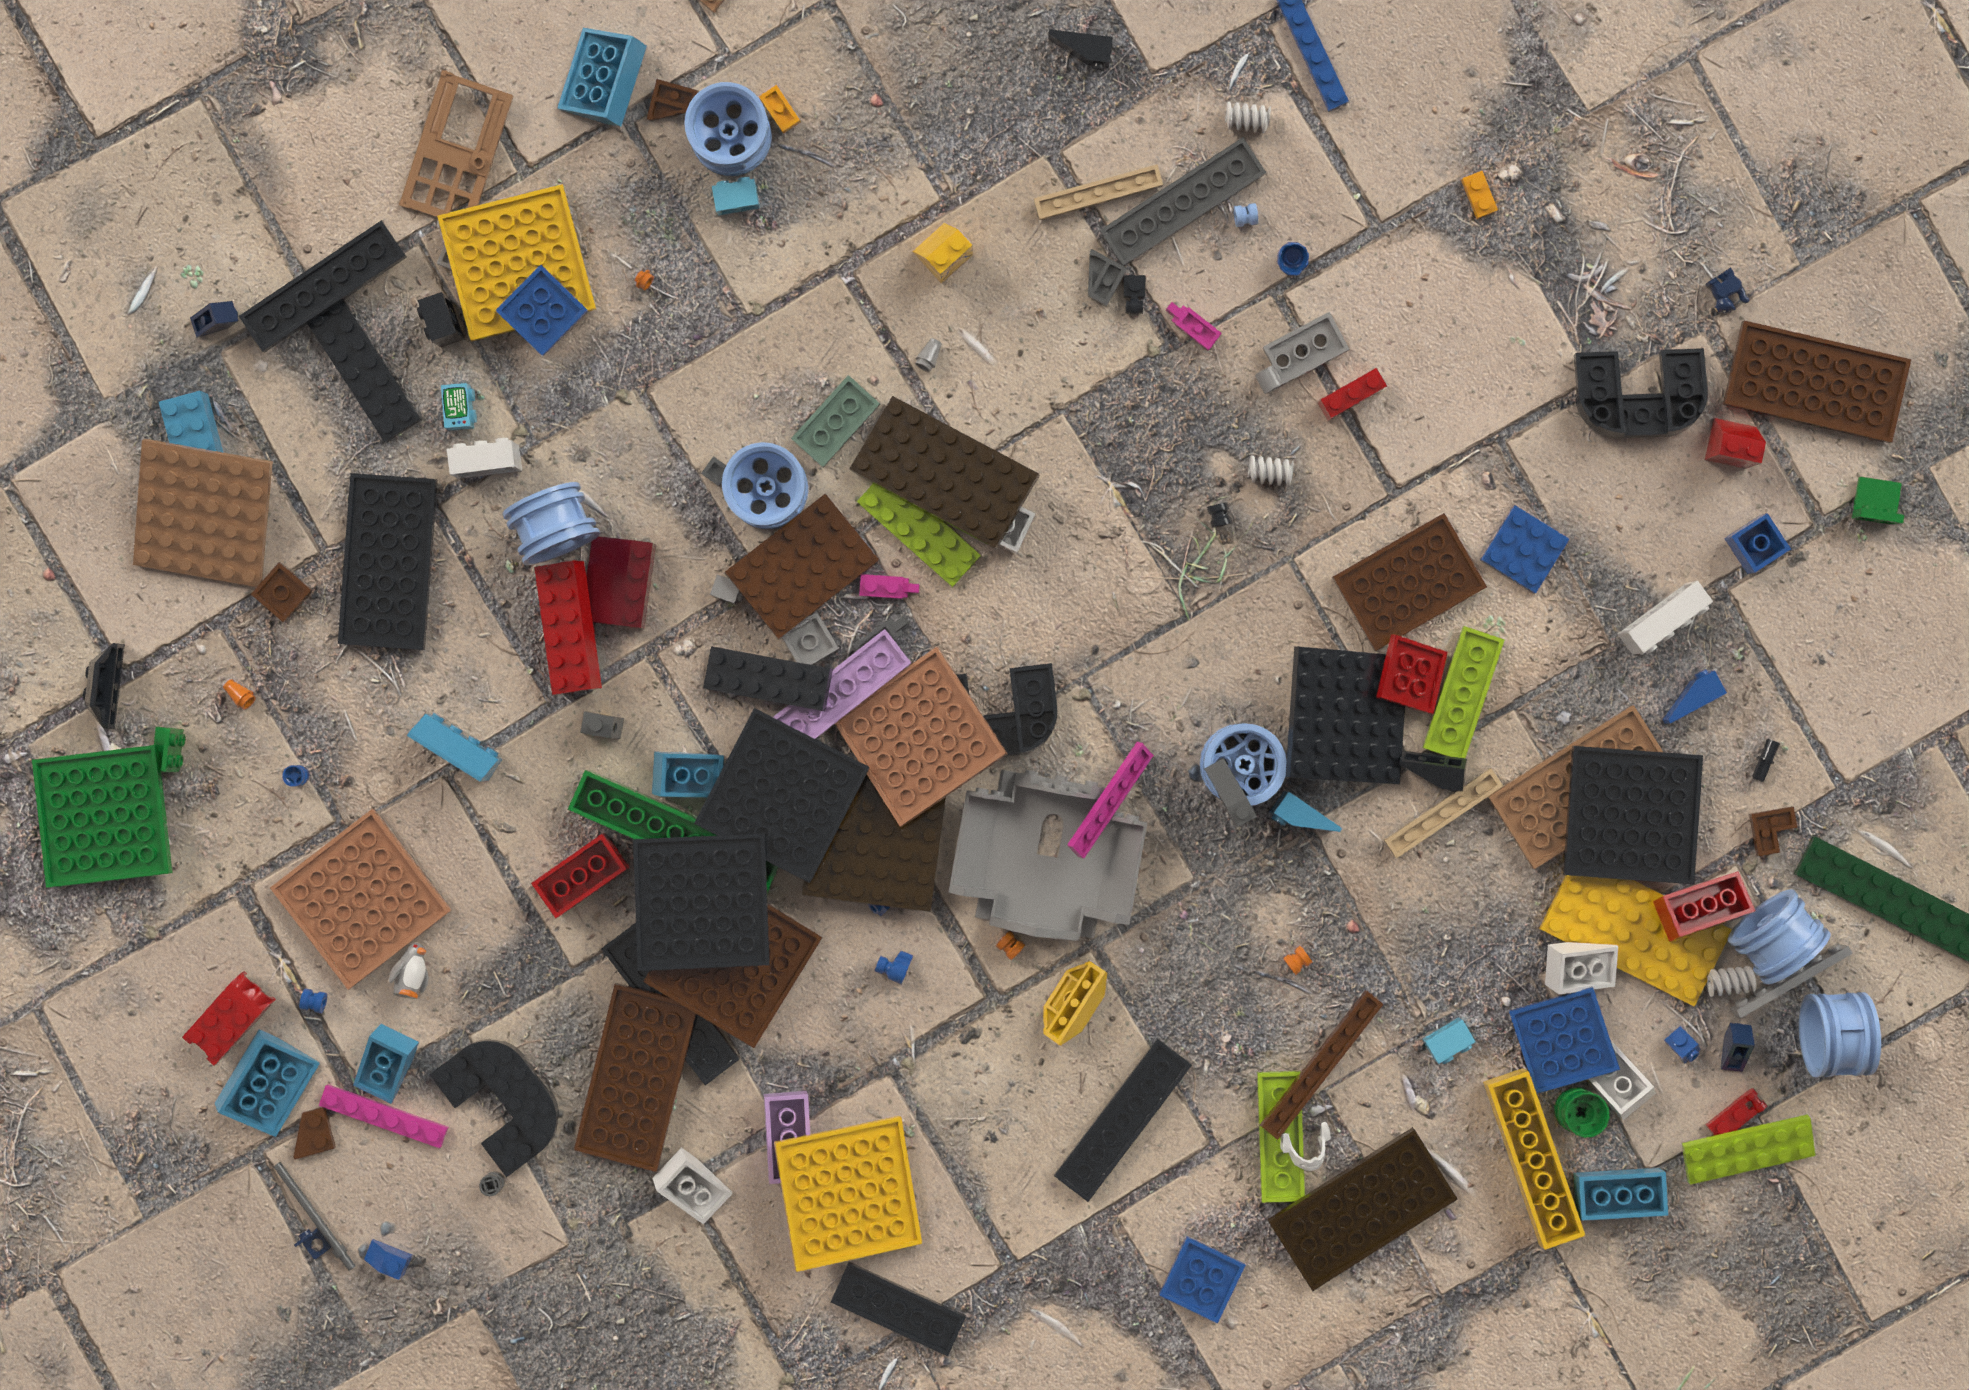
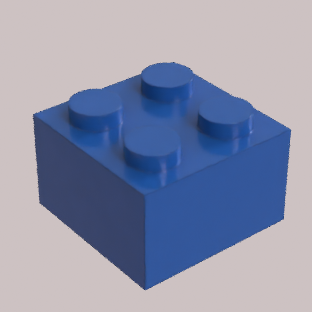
[1724,513,1791,574]

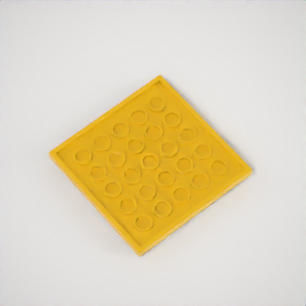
[437,184,597,342]
[774,1116,922,1272]

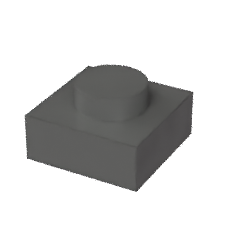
[701,456,726,486]

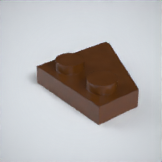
[647,79,699,121]
[293,1107,336,1160]

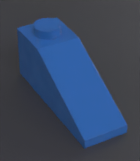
[1663,669,1727,724]

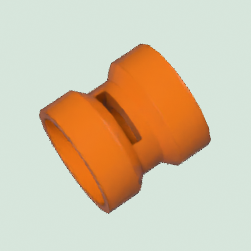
[995,930,1025,960]
[1283,946,1313,975]

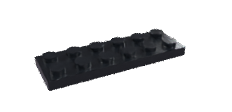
[703,646,833,711]
[830,1262,966,1356]

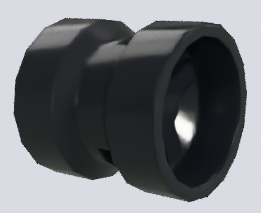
[1207,502,1232,528]

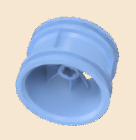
[502,482,600,565]
[1799,992,1881,1077]

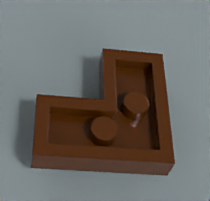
[1749,806,1797,856]

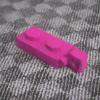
[1165,302,1222,351]
[859,574,920,599]

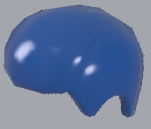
[1276,242,1309,276]

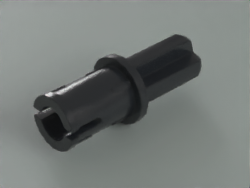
[1752,739,1780,782]

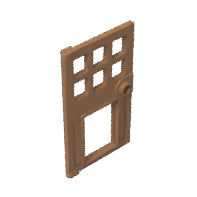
[399,70,514,217]

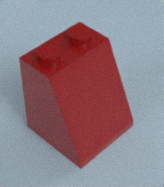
[1705,418,1766,469]

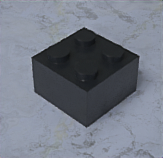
[417,292,465,348]

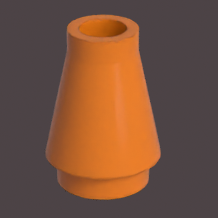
[223,679,256,710]

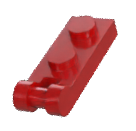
[1705,1088,1767,1136]

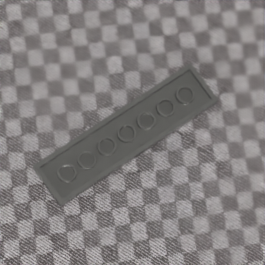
[1099,137,1266,266]

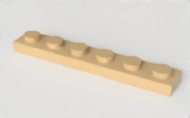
[1034,164,1163,221]
[1384,768,1503,858]

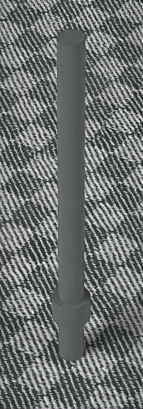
[274,1162,356,1271]

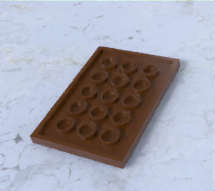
[725,493,879,640]
[1332,513,1487,651]

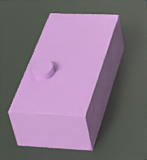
[764,1091,810,1184]

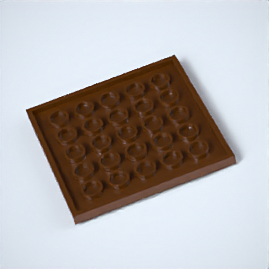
[643,904,823,1048]

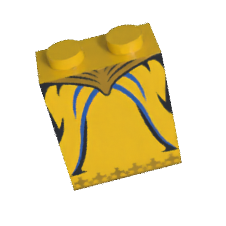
[913,223,973,283]

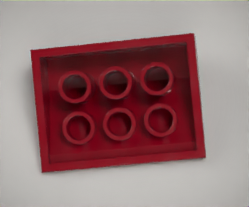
[587,536,656,629]

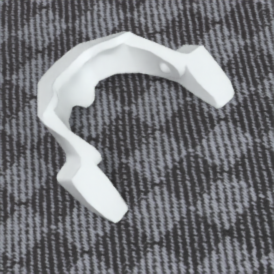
[1280,1122,1331,1171]

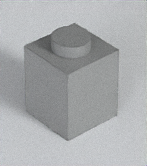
[710,574,743,604]

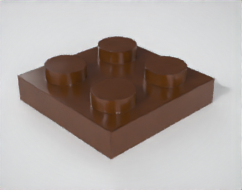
[251,562,313,623]

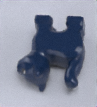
[1705,267,1749,314]

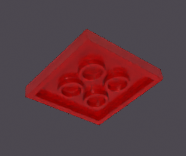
[1376,635,1448,714]

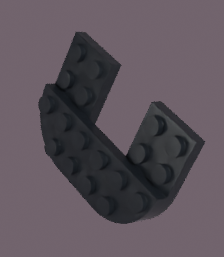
[1574,348,1708,438]
[957,663,1058,757]
[429,1039,559,1178]

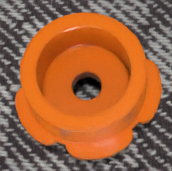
[635,270,654,290]

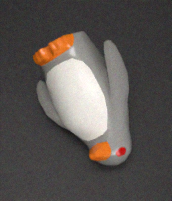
[389,943,429,999]

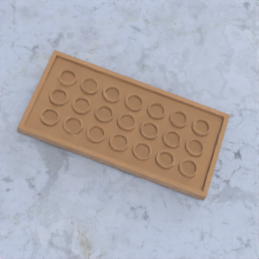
[1488,705,1663,869]

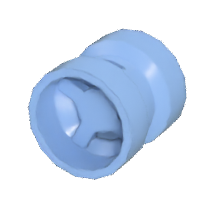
[1233,203,1258,227]

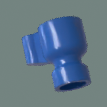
[875,951,913,985]

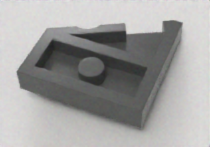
[1088,249,1127,307]

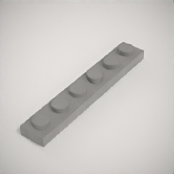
[1730,943,1853,1018]

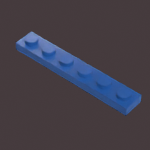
[1276,0,1349,112]

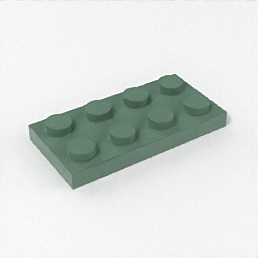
[791,375,881,468]

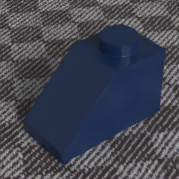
[190,301,239,338]
[1721,1023,1755,1072]

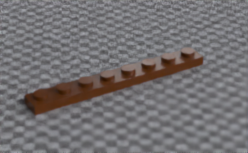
[1260,990,1384,1140]

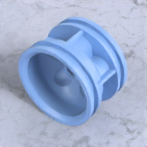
[685,82,772,176]
[722,442,809,529]

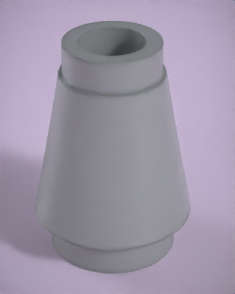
[915,338,942,372]

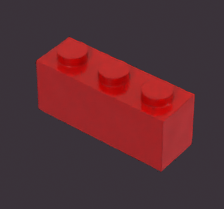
[1317,367,1387,421]

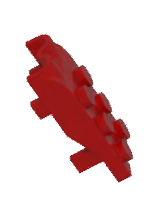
[182,971,276,1066]

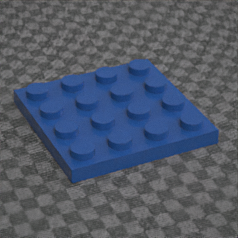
[1509,986,1620,1094]

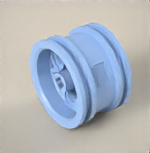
[1199,723,1286,806]
[1728,889,1831,984]

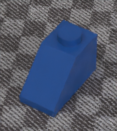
[364,1239,413,1280]

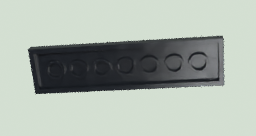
[239,220,407,353]
[308,300,422,443]
[601,923,740,1086]
[1054,1038,1192,1202]

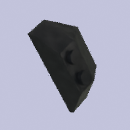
[83,643,125,729]

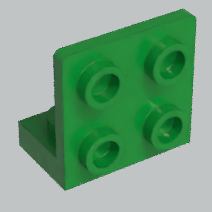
[1852,476,1904,525]
[154,727,186,772]

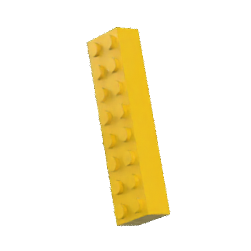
[1483,1068,1586,1250]

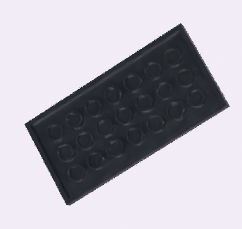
[338,473,438,650]

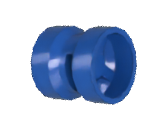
[282,765,309,787]
[299,988,328,1014]

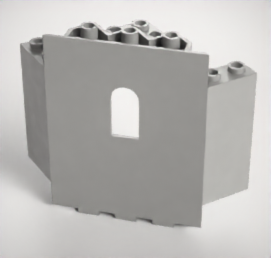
[949,770,1147,941]

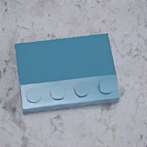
[557,28,647,127]
[215,1029,320,1137]

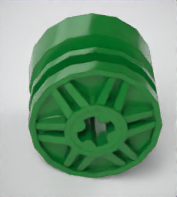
[1554,1087,1610,1138]

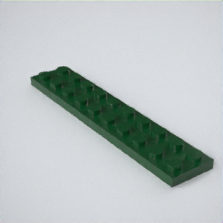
[1794,836,1969,962]

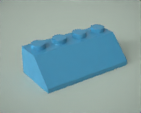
[407,713,502,782]

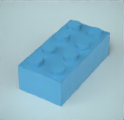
[159,391,224,453]
[1573,1168,1668,1221]

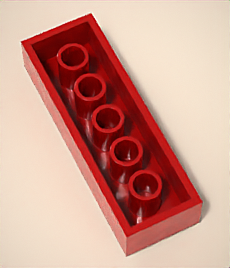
[534,560,602,695]

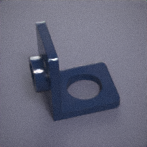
[294,1228,332,1259]

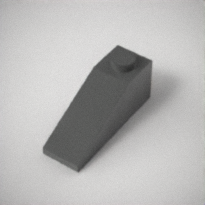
[1204,758,1257,827]

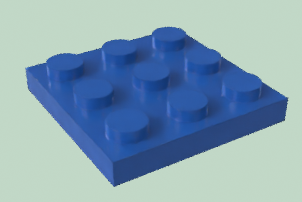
[495,265,588,356]
[1480,505,1569,594]
[1159,1236,1246,1323]

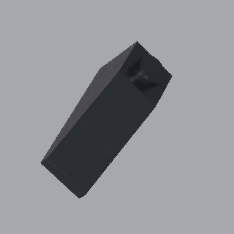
[1048,29,1113,70]
[1399,751,1467,792]

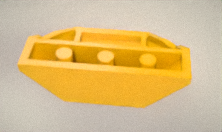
[1043,961,1107,1046]

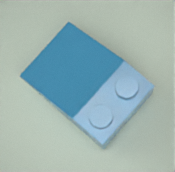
[652,751,724,798]
[1269,791,1343,832]
[353,1024,419,1104]

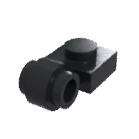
[1123,275,1146,316]

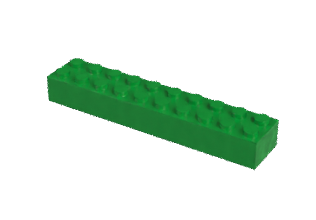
[567,770,779,895]

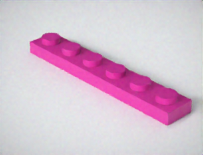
[1067,742,1154,859]
[318,1084,449,1148]

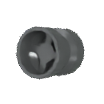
[479,1171,505,1197]

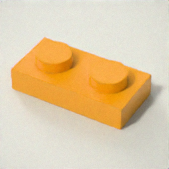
[759,85,801,134]
[1461,171,1498,219]

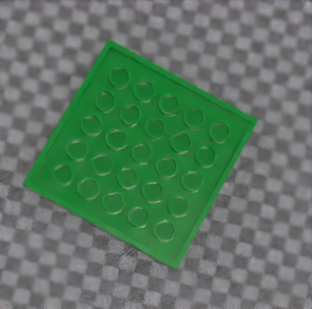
[32,745,173,888]

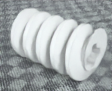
[1225,102,1271,133]
[1248,455,1294,487]
[1707,966,1756,997]

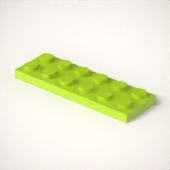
[857,483,981,588]
[1422,626,1505,758]
[1257,1071,1305,1203]
[1682,1114,1816,1185]

